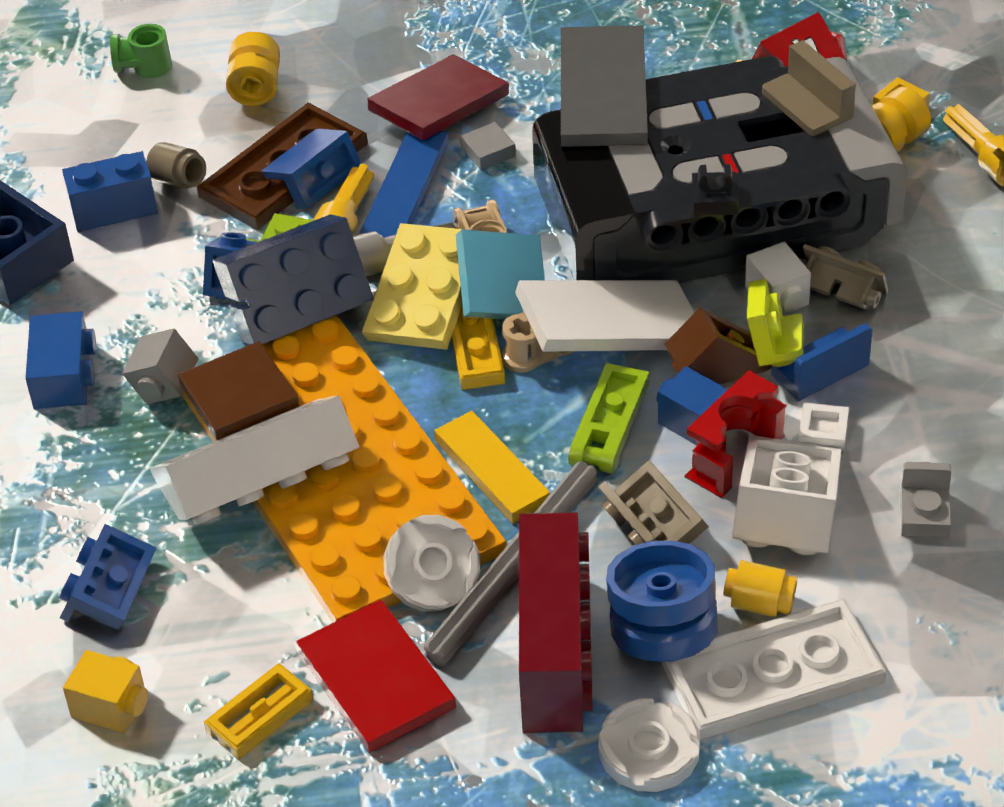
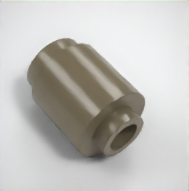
[146,142,207,189]

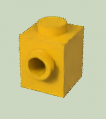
[62,650,148,733]

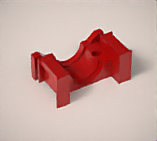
[684,370,787,499]

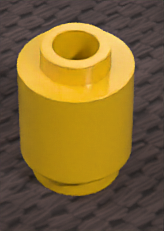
[723,560,798,618]

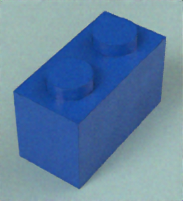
[62,151,158,232]
[25,311,96,409]

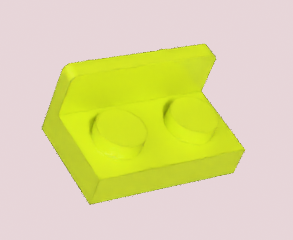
[747,279,804,367]

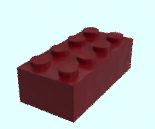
[519,512,593,733]

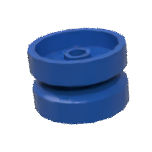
[606,540,718,662]

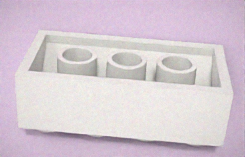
[150,395,360,525]

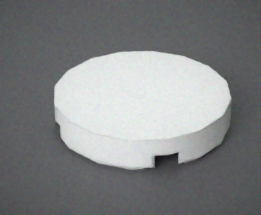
[383,515,480,612]
[598,698,700,792]

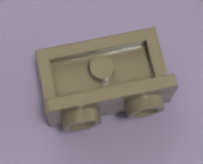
[597,460,709,545]

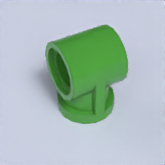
[110,24,172,78]

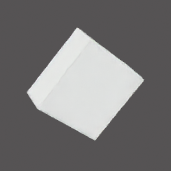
[799,403,849,453]

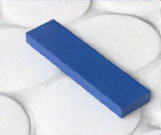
[359,131,449,238]

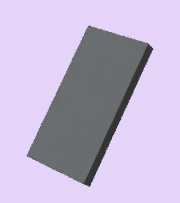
[561,25,648,147]

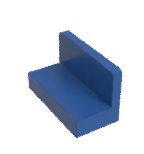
[262,129,362,209]
[771,323,873,402]

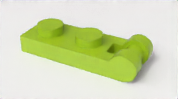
[568,363,649,475]

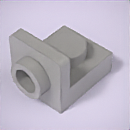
[900,462,951,538]

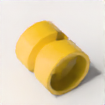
[226,32,280,106]
[872,87,931,152]

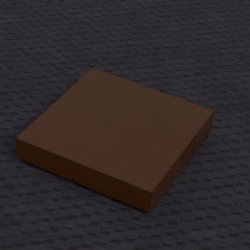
[178,341,299,441]

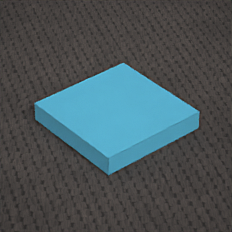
[456,229,545,319]

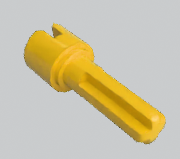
[943,104,1004,187]
[313,164,374,235]

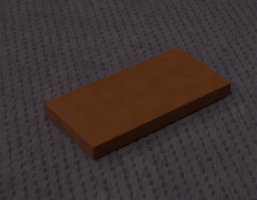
[197,102,368,230]

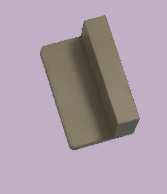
[762,40,856,136]

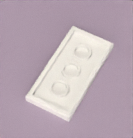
[515,280,694,352]
[661,598,886,740]

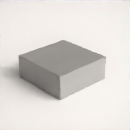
[460,122,516,170]

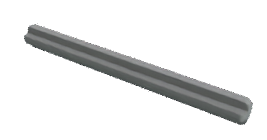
[424,461,597,666]

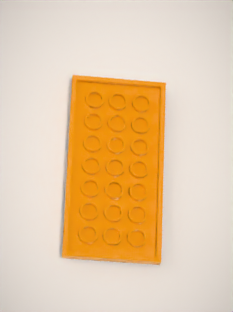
[182,315,506,623]

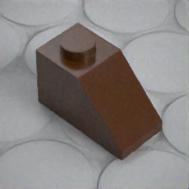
[665,307,771,385]

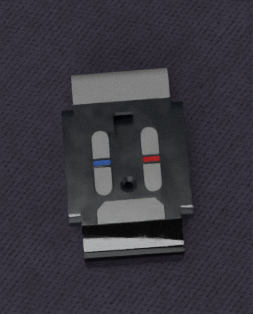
[532,56,907,283]

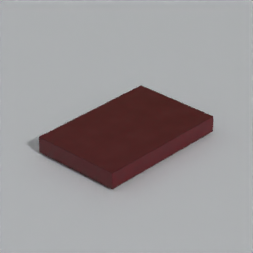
[367,54,509,140]

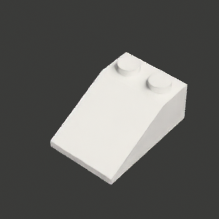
[732,435,841,555]

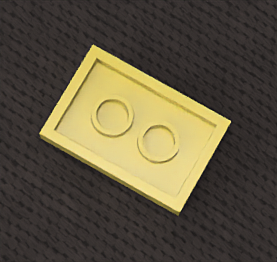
[362,223,462,350]

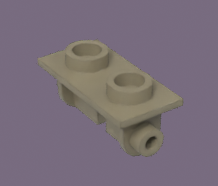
[803,244,889,310]

